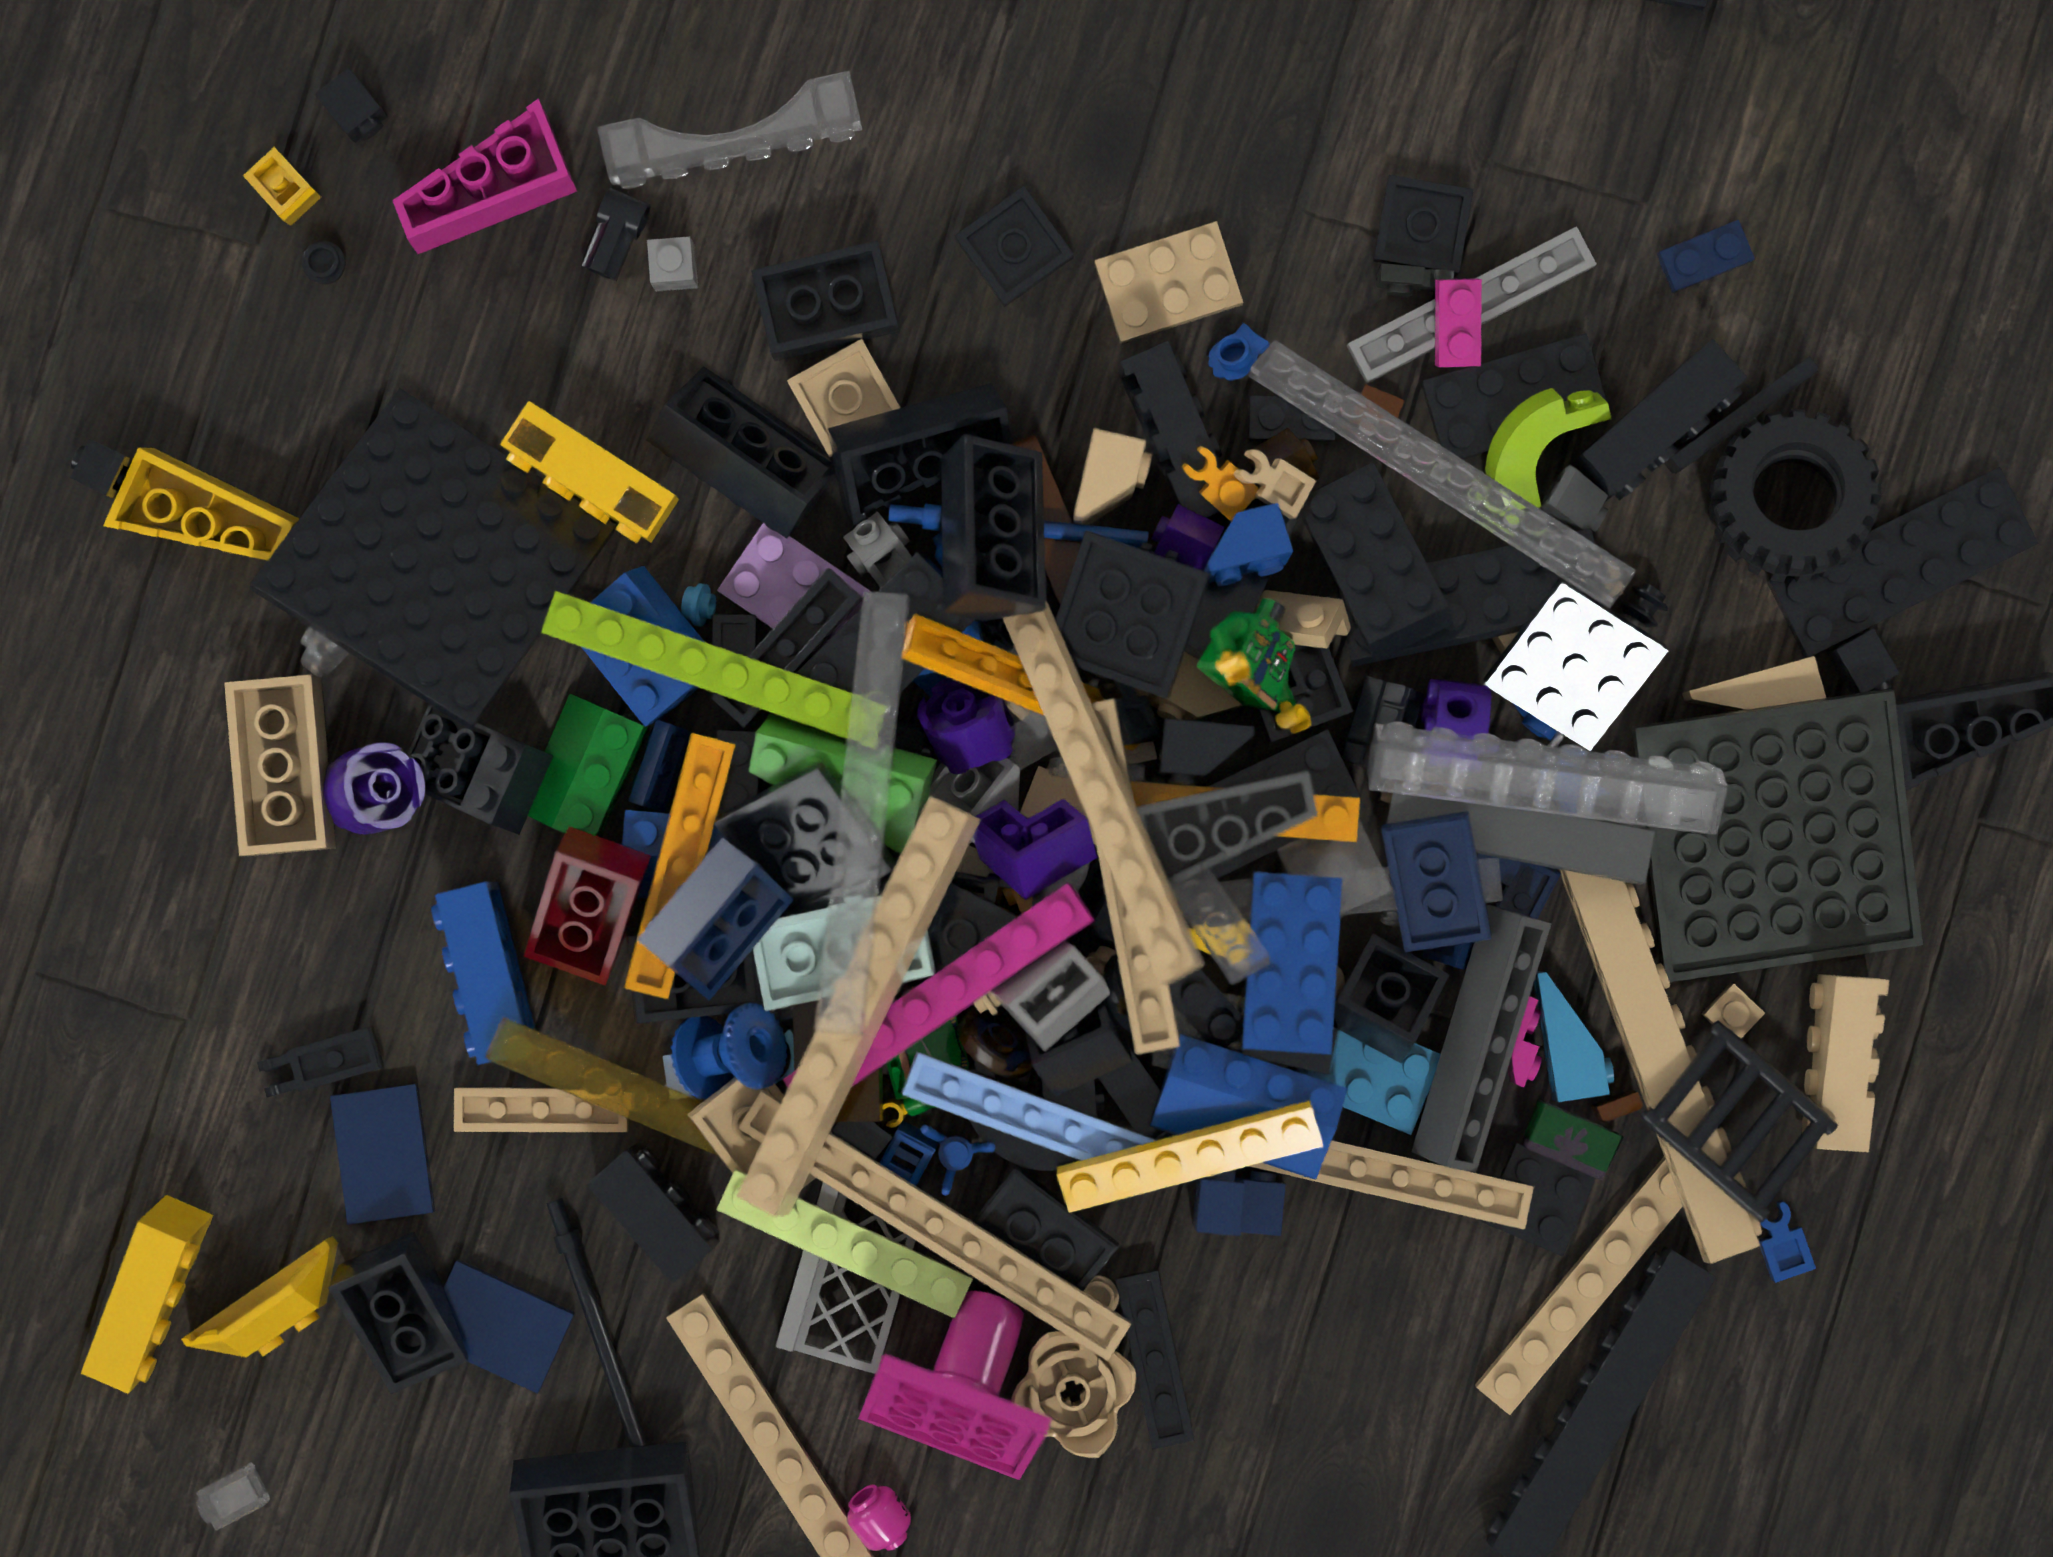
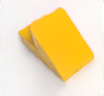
[243,147,321,225]

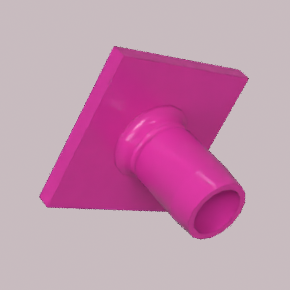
[858,1291,1052,1480]

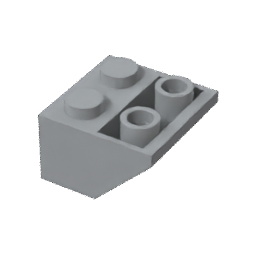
[991,940,1110,1051]

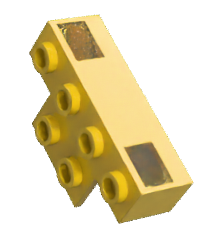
[500,401,679,543]

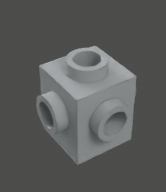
[843,512,912,588]

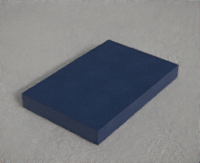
[1381,811,1492,952]
[330,1083,435,1225]
[443,1259,575,1394]

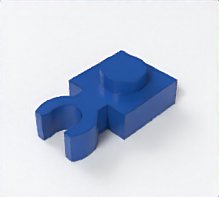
[1758,1200,1816,1283]

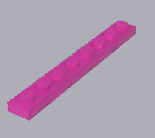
[783,883,1095,1088]

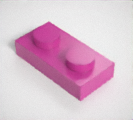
[1435,278,1482,367]

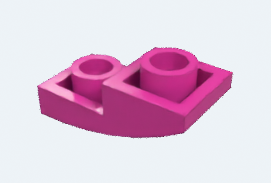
[1508,996,1542,1087]

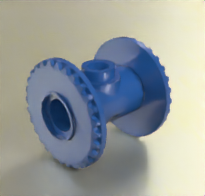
[671,1003,787,1100]

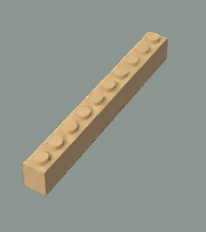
[737,797,981,1217]
[1558,869,1762,1264]

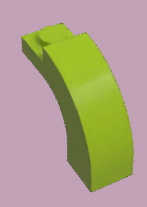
[1485,388,1611,518]

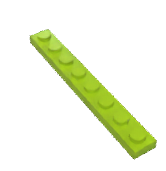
[541,591,888,747]

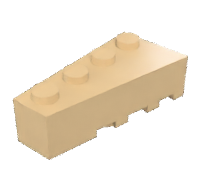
[1802,974,1889,1152]

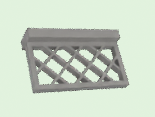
[776,1182,916,1374]

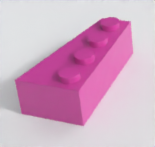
[392,98,577,254]

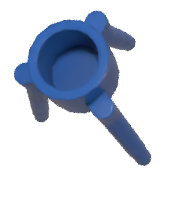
[921,1125,995,1195]

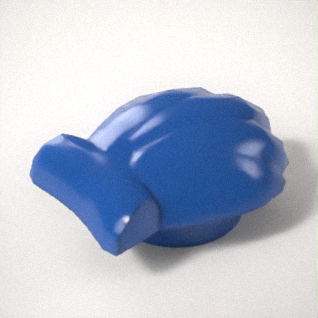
[1208,323,1269,381]

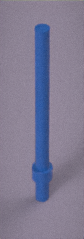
[889,504,1149,548]

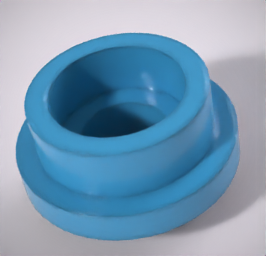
[681,583,716,627]

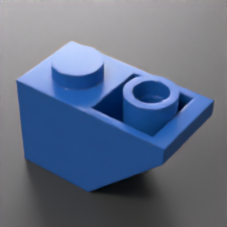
[1204,503,1293,586]

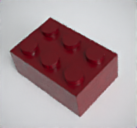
[524,826,651,986]

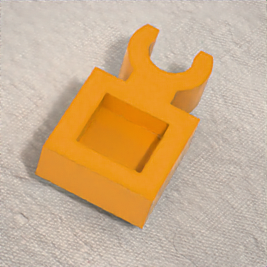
[1182,446,1259,522]

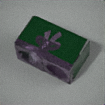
[1521,1099,1625,1181]

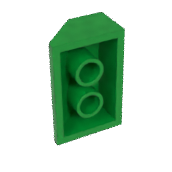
[528,694,649,837]

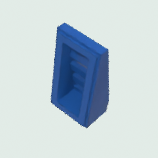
[879,1121,938,1186]

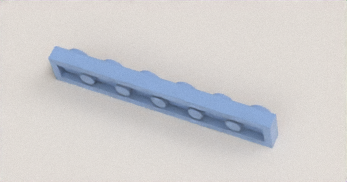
[901,1052,1157,1160]

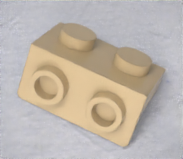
[1252,590,1351,649]

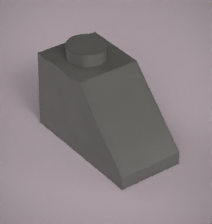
[1536,465,1608,532]

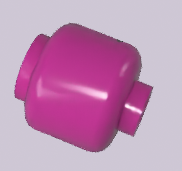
[847,1485,911,1551]

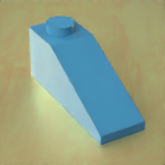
[1533,971,1614,1102]

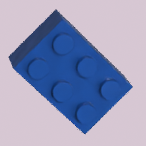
[582,566,705,727]

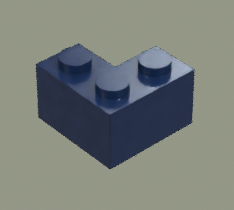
[1192,1170,1286,1236]

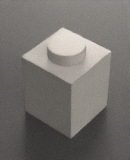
[647,237,698,291]

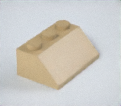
[1073,429,1152,525]

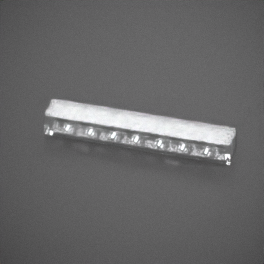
[1367,722,1728,835]

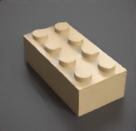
[224,675,336,856]

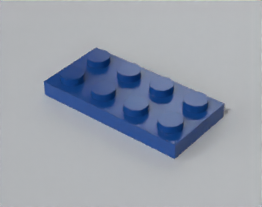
[1242,872,1342,1054]

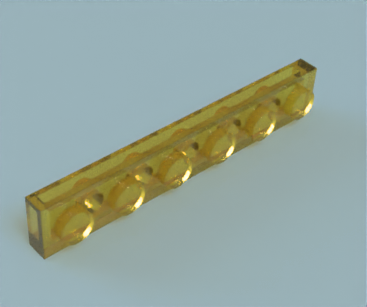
[485,1016,718,1156]

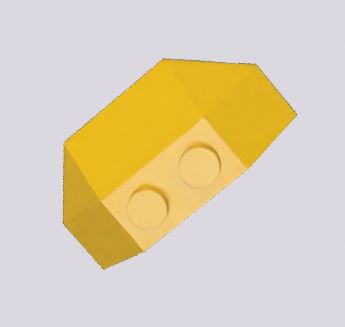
[181,1236,338,1357]

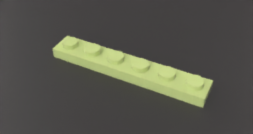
[716,1168,973,1319]

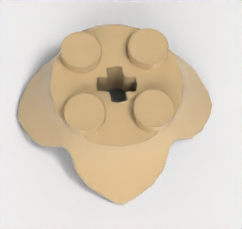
[1011,1331,1136,1458]

